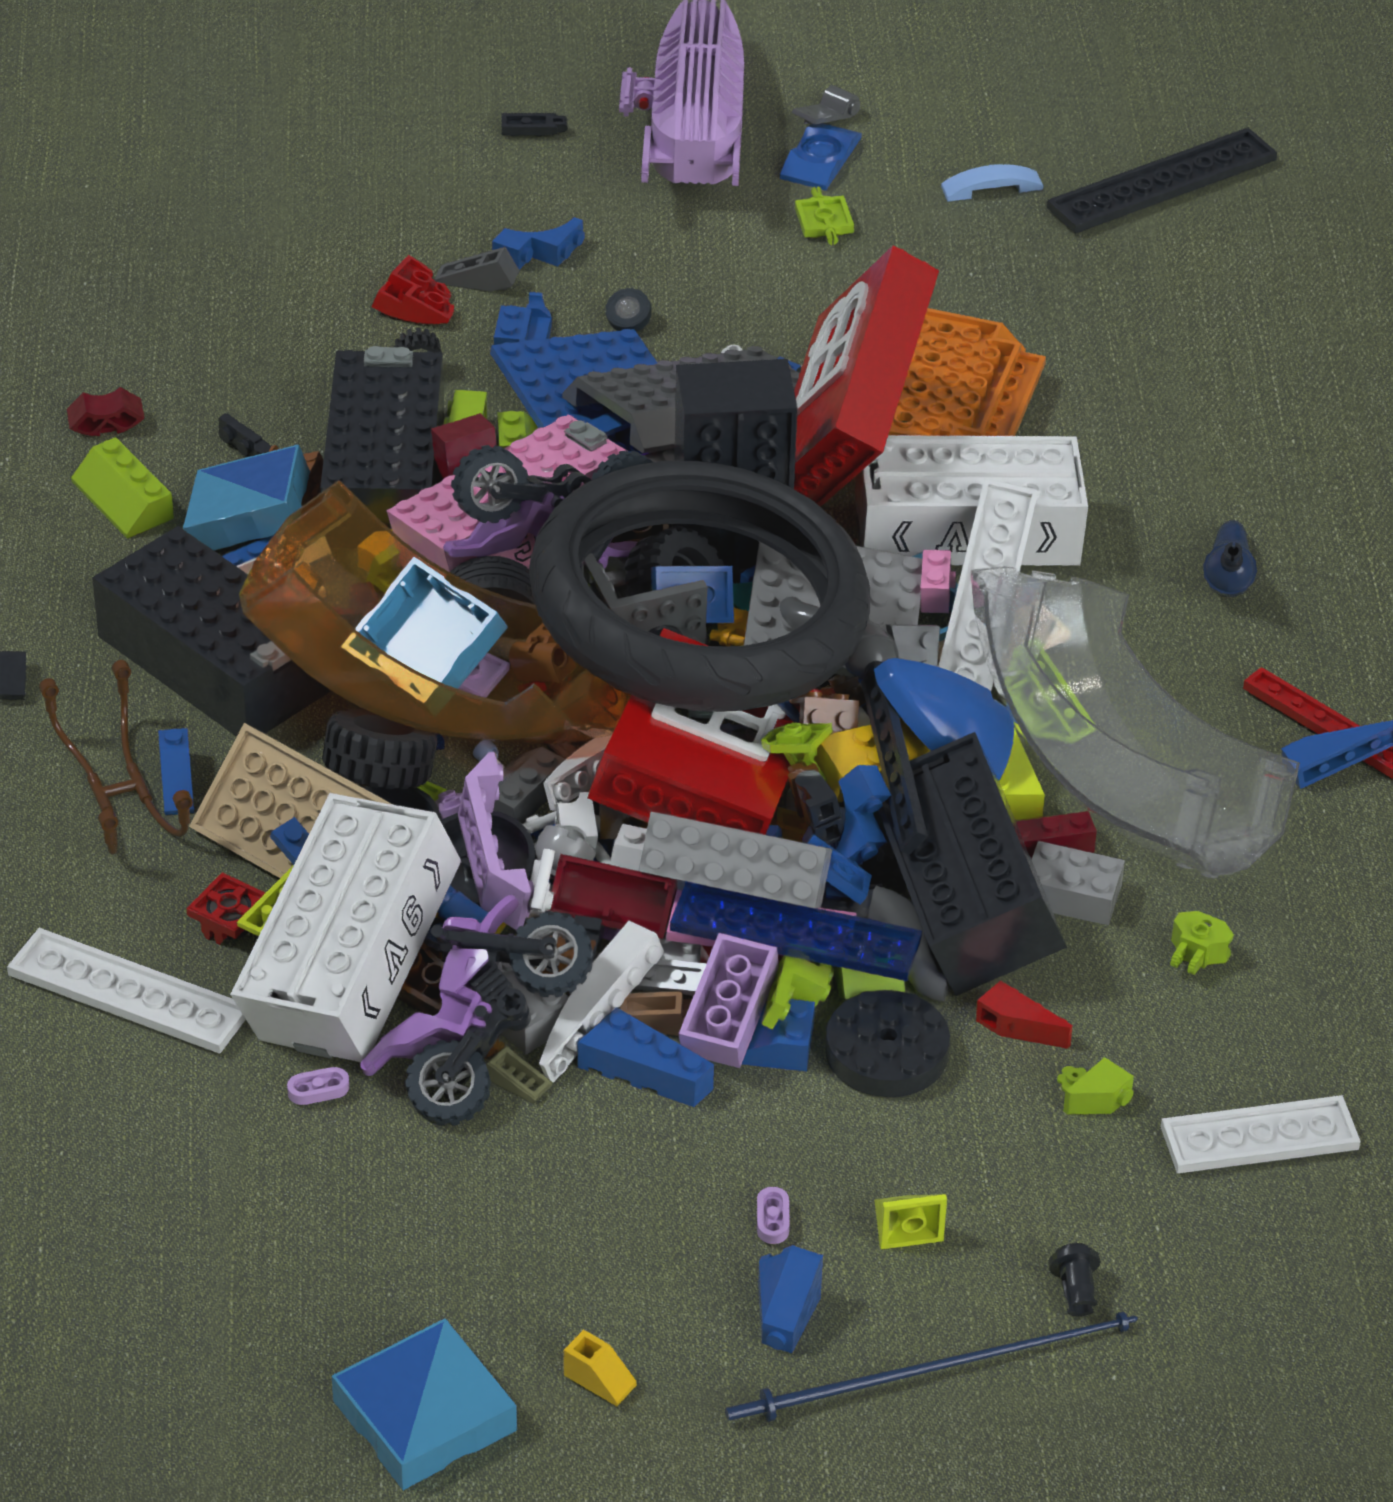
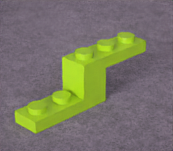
[762,951,835,1029]

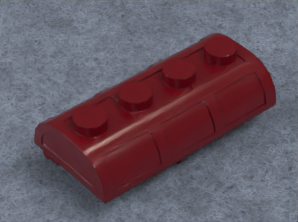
[547,854,678,939]

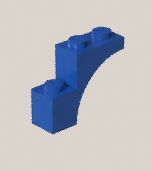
[492,217,585,270]
[836,765,891,865]

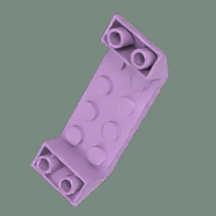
[458,752,534,930]

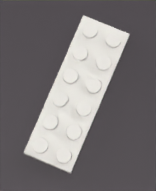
[1161,1095,1361,1174]

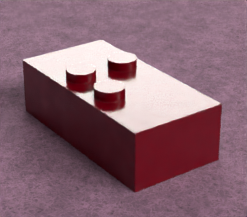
[431,413,497,484]

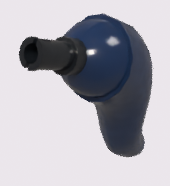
[1203,520,1257,598]

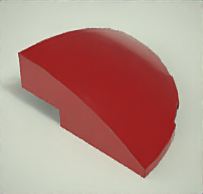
[371,255,454,324]

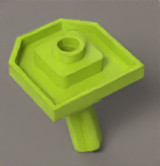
[761,723,833,782]

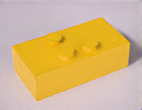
[814,718,930,803]

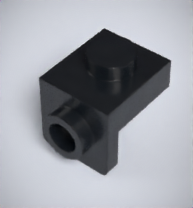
[862,855,906,892]

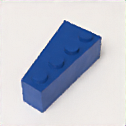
[578,1007,714,1107]

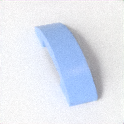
[941,164,1043,201]

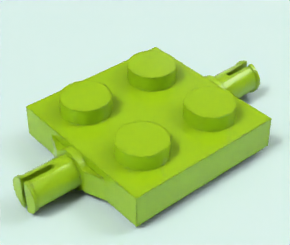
[795,186,854,245]

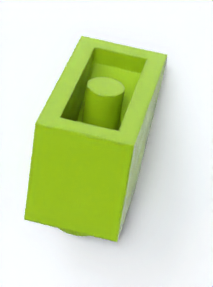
[1063,1057,1134,1115]

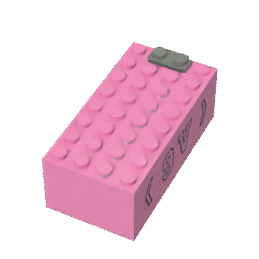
[387,415,627,578]

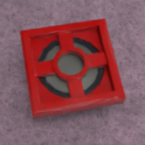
[186,872,265,945]

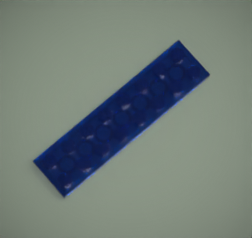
[670,881,922,981]

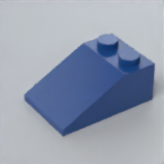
[742,999,815,1072]

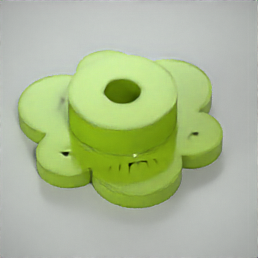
[1057,1066,1086,1092]

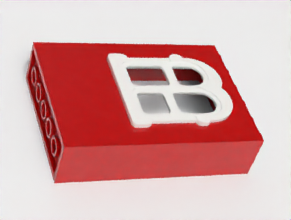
[794,245,939,507]
[587,628,822,835]

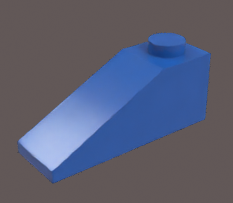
[158,728,194,815]

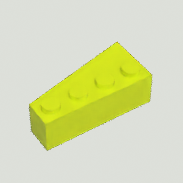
[999,728,1045,820]

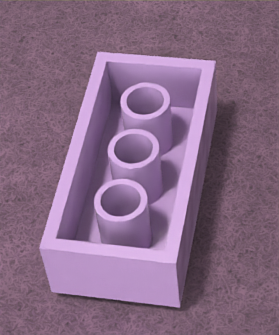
[679,933,779,1068]

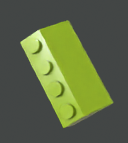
[71,437,174,539]

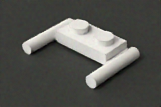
[525,849,555,920]

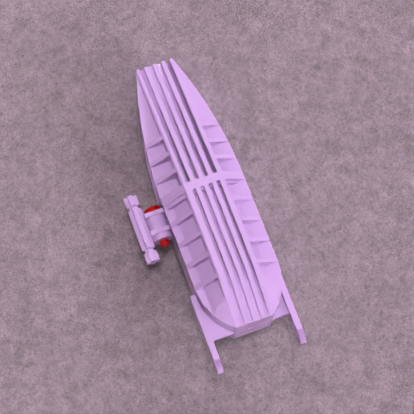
[619,0,744,186]

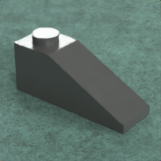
[434,247,520,292]

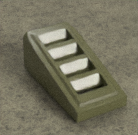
[486,1046,553,1104]

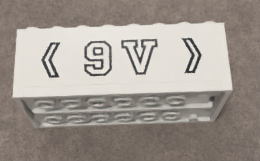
[855,435,1088,566]
[230,793,461,1062]

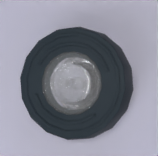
[606,288,652,332]

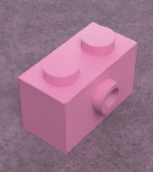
[921,550,956,613]

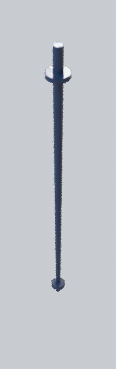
[725,1311,1138,1422]

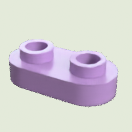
[435,790,462,820]
[287,1067,349,1105]
[757,1187,789,1244]

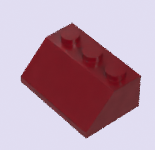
[1016,811,1097,860]

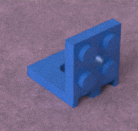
[768,834,872,905]

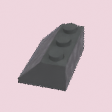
[493,747,566,824]

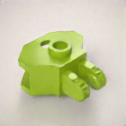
[1170,911,1234,975]

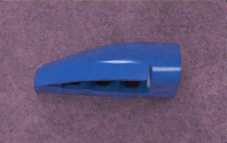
[874,658,1014,781]

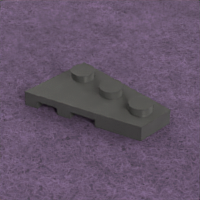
[885,624,940,666]

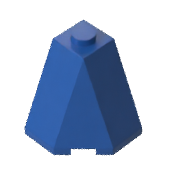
[758,1245,823,1353]

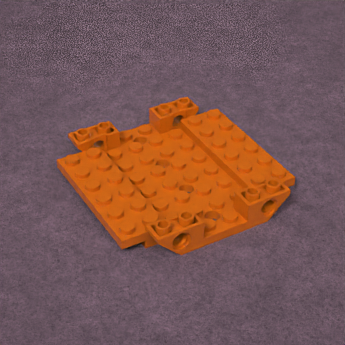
[889,308,1046,436]

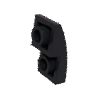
[0,651,26,700]

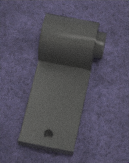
[792,85,860,125]

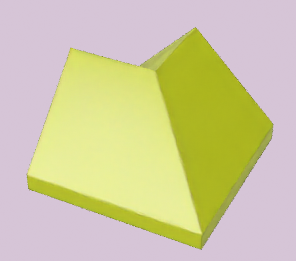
[874,1194,947,1249]

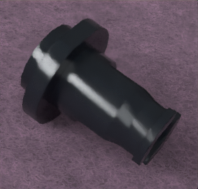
[1048,1243,1101,1317]

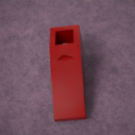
[976,980,1073,1049]

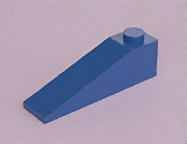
[1281,720,1393,789]

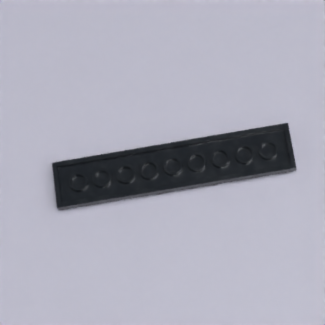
[1047,128,1277,234]

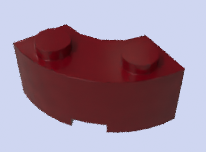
[66,387,145,436]

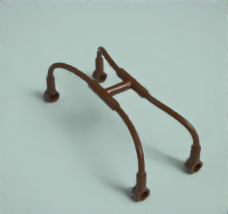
[39,660,193,855]

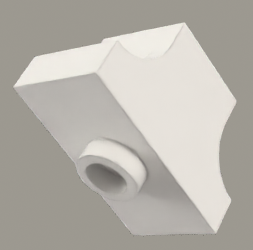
[554,792,600,850]

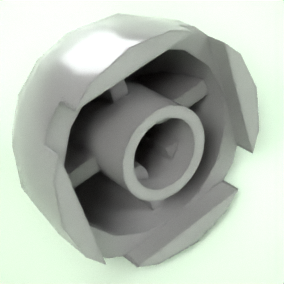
[535,825,596,881]

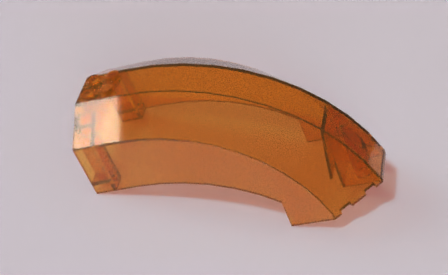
[239,480,631,744]

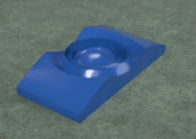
[780,123,862,191]

